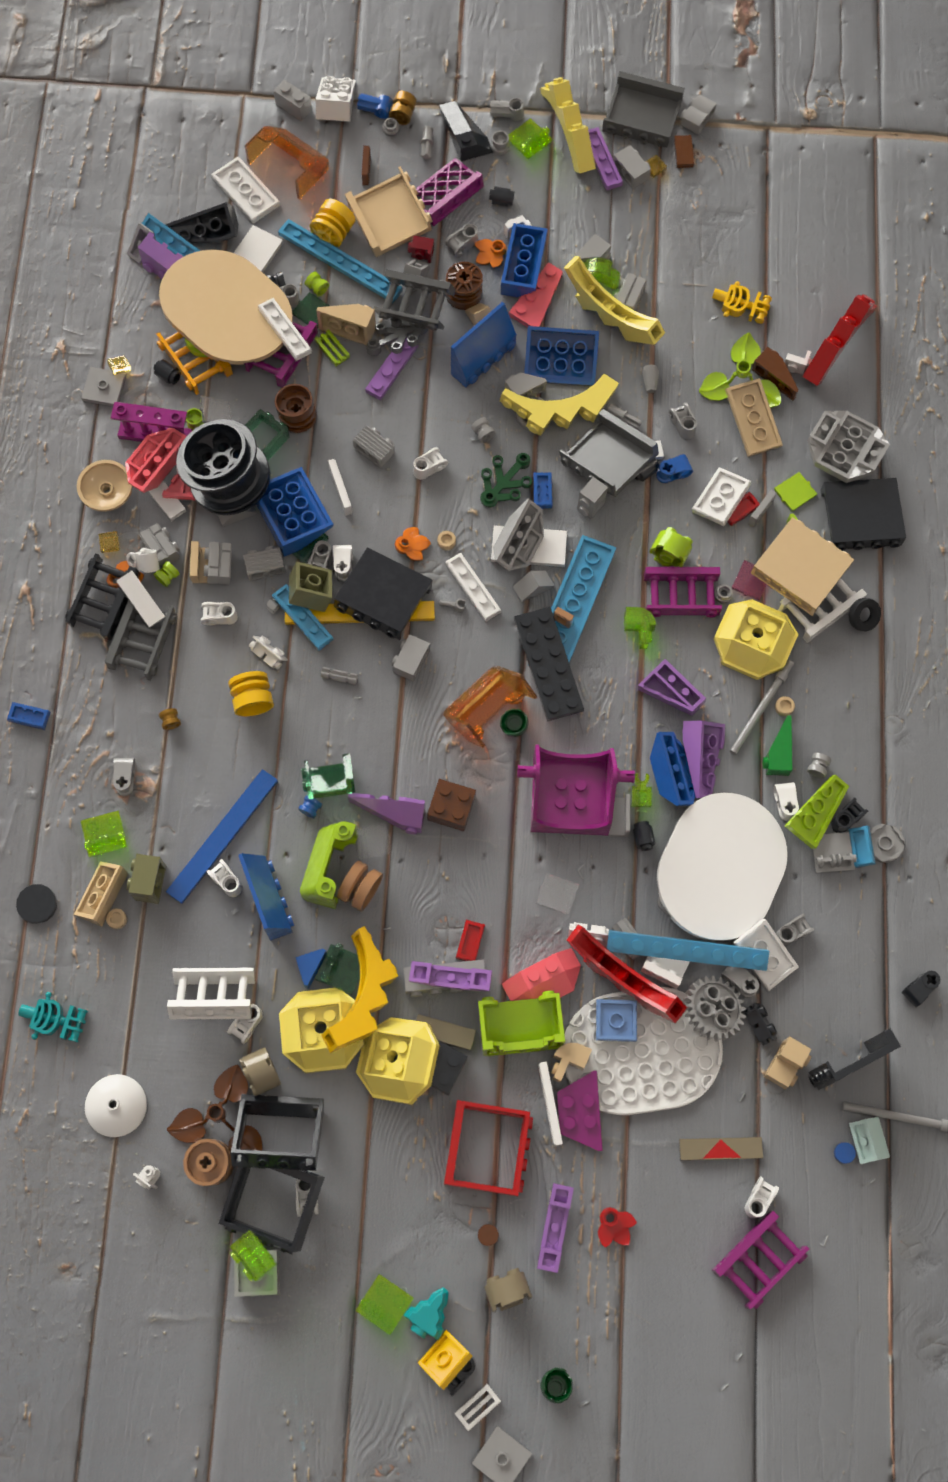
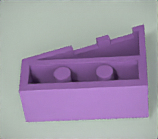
[138,232,183,279]
[638,659,706,716]

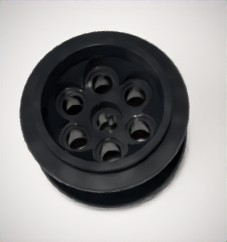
[176,419,271,515]

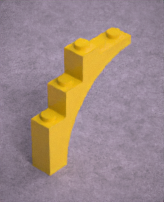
[321,926,398,1053]

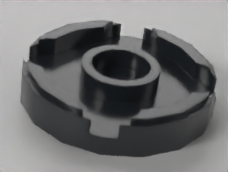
[16,884,57,924]

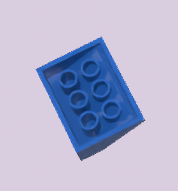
[451,302,516,388]
[524,326,599,386]
[256,467,334,557]
[238,853,294,941]

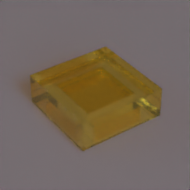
[646,154,667,178]
[107,355,131,375]
[99,531,120,553]

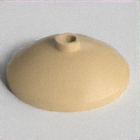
[77,460,133,512]

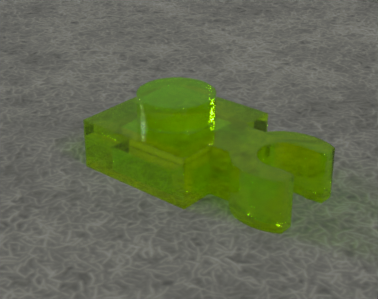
[631,773,652,808]

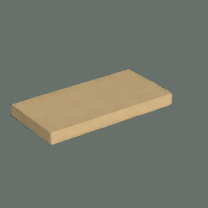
[725,378,783,457]

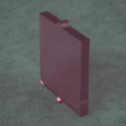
[732,560,767,601]

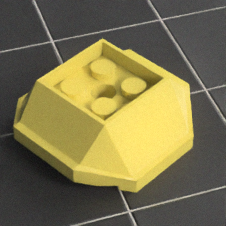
[714,599,798,680]
[279,987,364,1073]
[356,1017,440,1105]

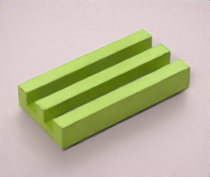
[315,329,350,367]

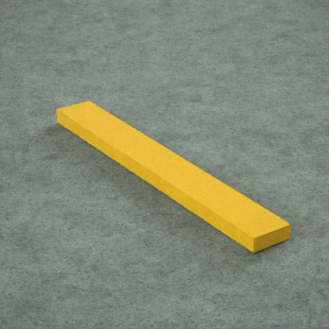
[285,601,435,625]

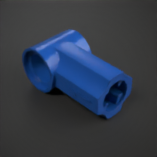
[357,94,393,119]

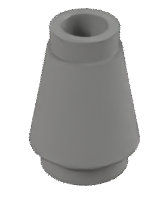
[642,365,659,393]

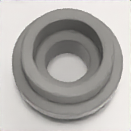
[382,118,399,135]
[714,584,733,603]

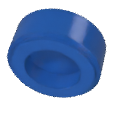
[834,1142,856,1164]

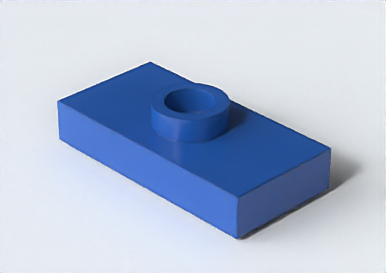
[533,473,552,509]
[7,702,51,730]

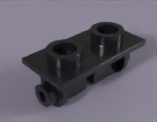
[744,1003,777,1046]

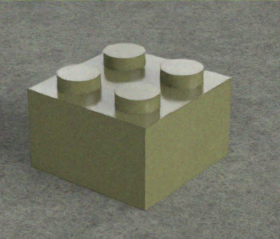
[289,561,332,612]
[127,854,166,904]

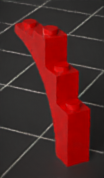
[802,294,878,386]
[566,924,688,1024]

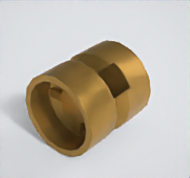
[389,91,417,125]

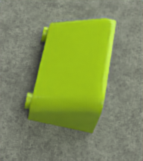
[300,821,358,910]
[478,991,565,1056]

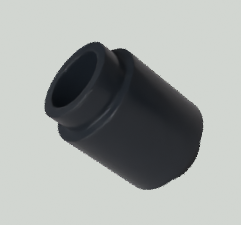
[489,186,515,207]
[154,359,181,385]
[635,458,659,482]
[633,821,656,851]

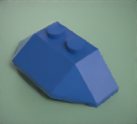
[650,732,695,806]

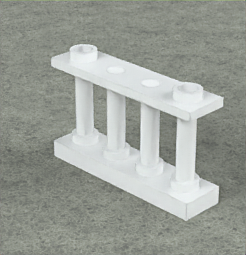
[778,578,867,643]
[167,968,255,1020]

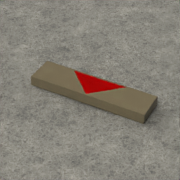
[679,1137,763,1161]

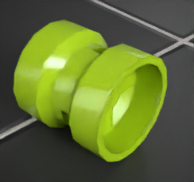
[305,271,329,297]
[186,408,205,430]
[153,561,180,587]

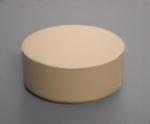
[437,531,456,550]
[775,696,795,716]
[106,909,127,929]

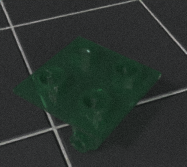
[315,943,360,995]

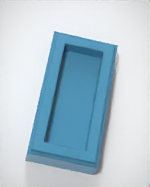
[849,825,876,868]

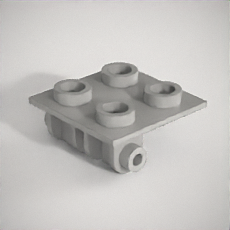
[813,832,857,873]

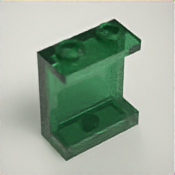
[301,753,355,799]

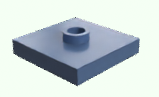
[596,999,637,1042]

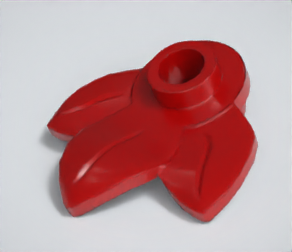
[598,1207,637,1247]

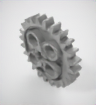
[683,976,746,1042]

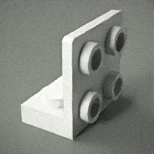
[640,956,690,989]

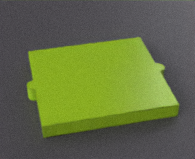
[774,472,817,512]

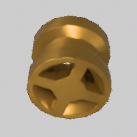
[159,708,181,730]

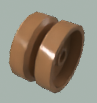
[337,860,383,912]
[183,1139,234,1186]

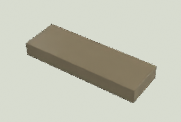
[416,1014,476,1051]

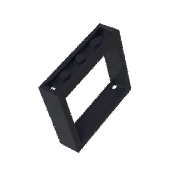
[231,1094,324,1171]
[219,1167,325,1255]

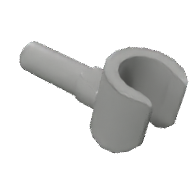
[439,598,466,612]
[267,599,280,614]

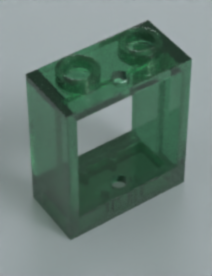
[245,409,290,460]

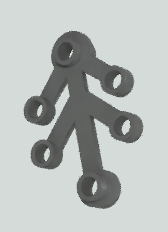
[366,318,428,356]

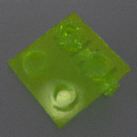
[508,118,553,159]
[81,810,127,857]
[355,1274,414,1335]

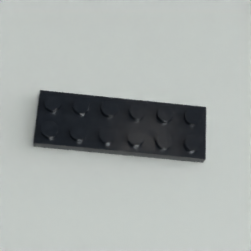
[514,607,584,722]

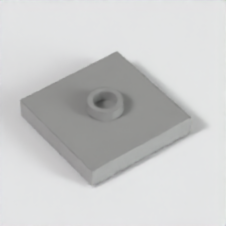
[81,367,126,407]
[472,1426,532,1482]

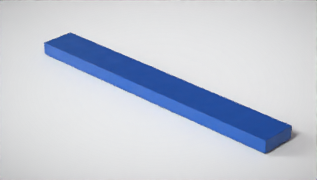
[166,769,278,904]

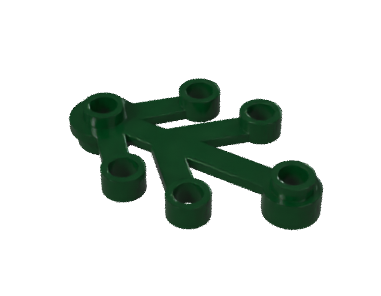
[480,453,532,508]

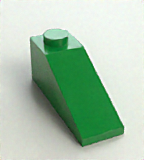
[762,715,792,776]

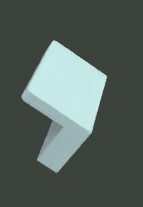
[849,1117,890,1164]

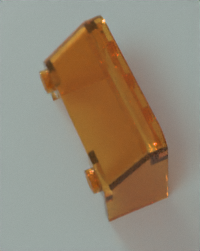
[245,126,329,199]
[443,666,537,748]

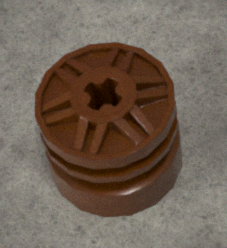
[446,262,483,310]
[274,384,317,433]

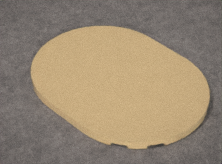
[159,250,292,365]

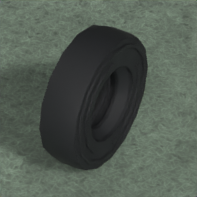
[849,598,881,632]

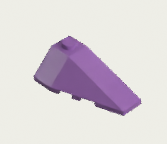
[682,721,725,798]
[348,793,425,835]

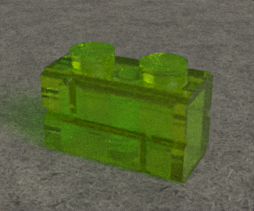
[230,1230,277,1281]

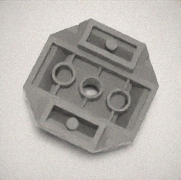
[807,411,890,483]

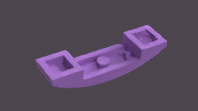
[409,961,492,991]
[537,1183,574,1273]

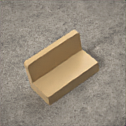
[190,541,208,583]

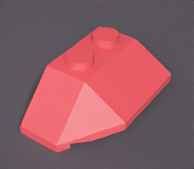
[125,428,187,493]
[501,948,581,1001]

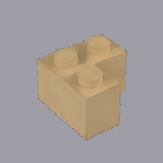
[764,1037,812,1089]

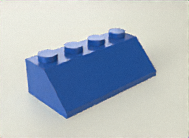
[500,223,548,297]

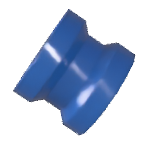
[298,795,322,819]

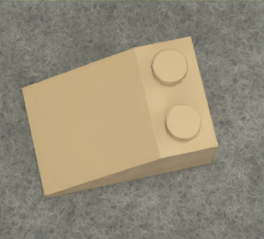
[316,304,376,345]

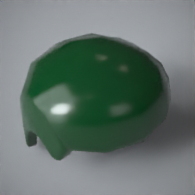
[500,708,529,737]
[540,1368,573,1403]

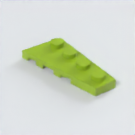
[785,775,849,849]

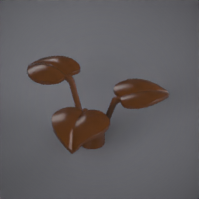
[167,1065,263,1151]

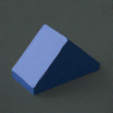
[295,948,327,989]

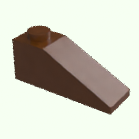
[751,347,799,401]

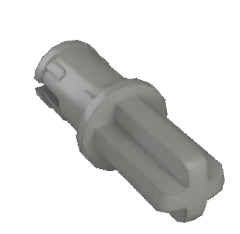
[420,126,434,160]
[607,404,642,429]

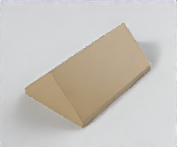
[74,861,128,927]

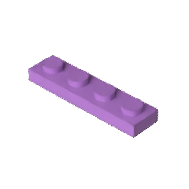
[588,127,623,191]
[365,338,418,400]

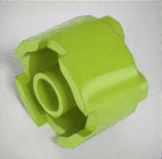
[649,527,693,567]

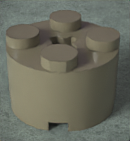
[239,1047,281,1096]
[484,1268,532,1313]

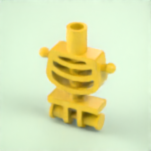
[712,281,772,324]

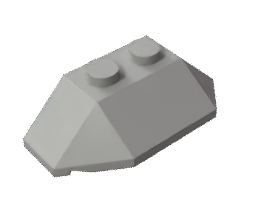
[493,499,544,571]

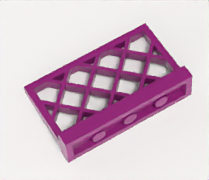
[416,158,484,226]

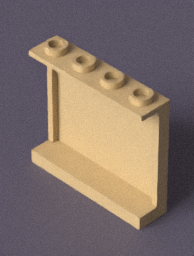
[345,166,432,257]
[751,517,854,616]

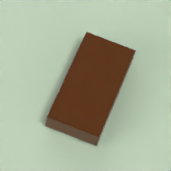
[674,135,694,168]
[362,145,371,185]

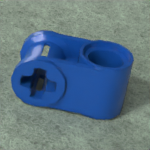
[656,454,693,483]

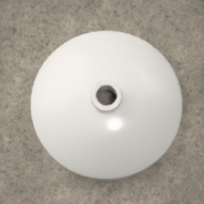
[85,1075,147,1137]

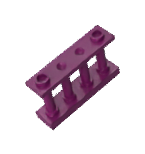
[244,321,318,388]
[111,402,193,442]
[644,567,722,618]
[712,1211,809,1309]

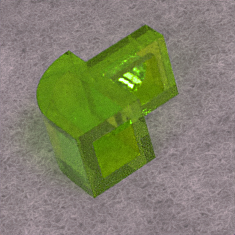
[583,258,620,290]
[624,607,656,649]

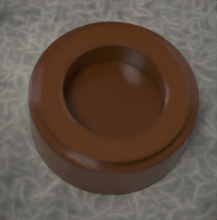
[478,1224,499,1246]

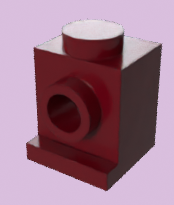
[408,235,434,264]

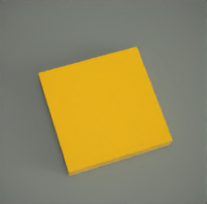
[418,1330,472,1390]

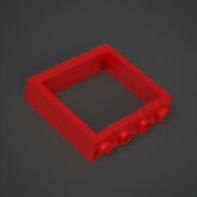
[444,1100,533,1197]

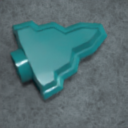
[403,1287,449,1341]

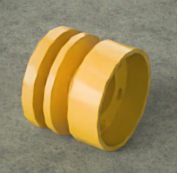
[309,199,356,247]
[228,671,274,717]

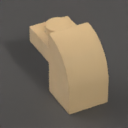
[551,1043,592,1083]

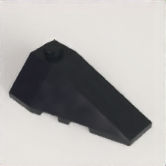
[439,101,493,162]
[165,202,239,242]

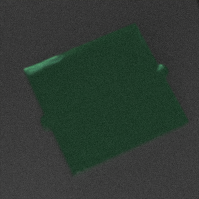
[292,292,330,329]

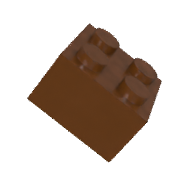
[427,779,476,831]

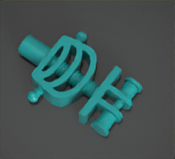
[18,992,88,1043]

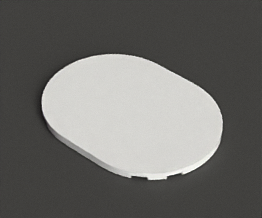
[657,793,787,942]
[564,987,723,1116]

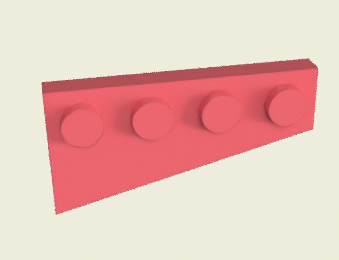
[509,262,563,327]

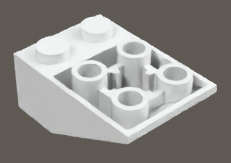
[316,76,356,122]

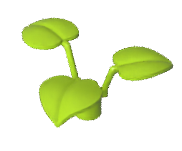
[699,332,781,408]

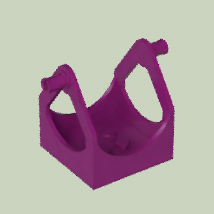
[517,745,635,836]

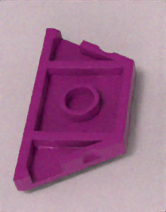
[557,1070,603,1151]

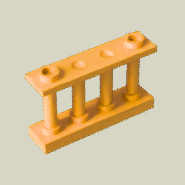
[157,332,233,395]

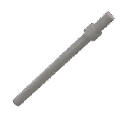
[730,660,794,755]
[842,1102,948,1132]

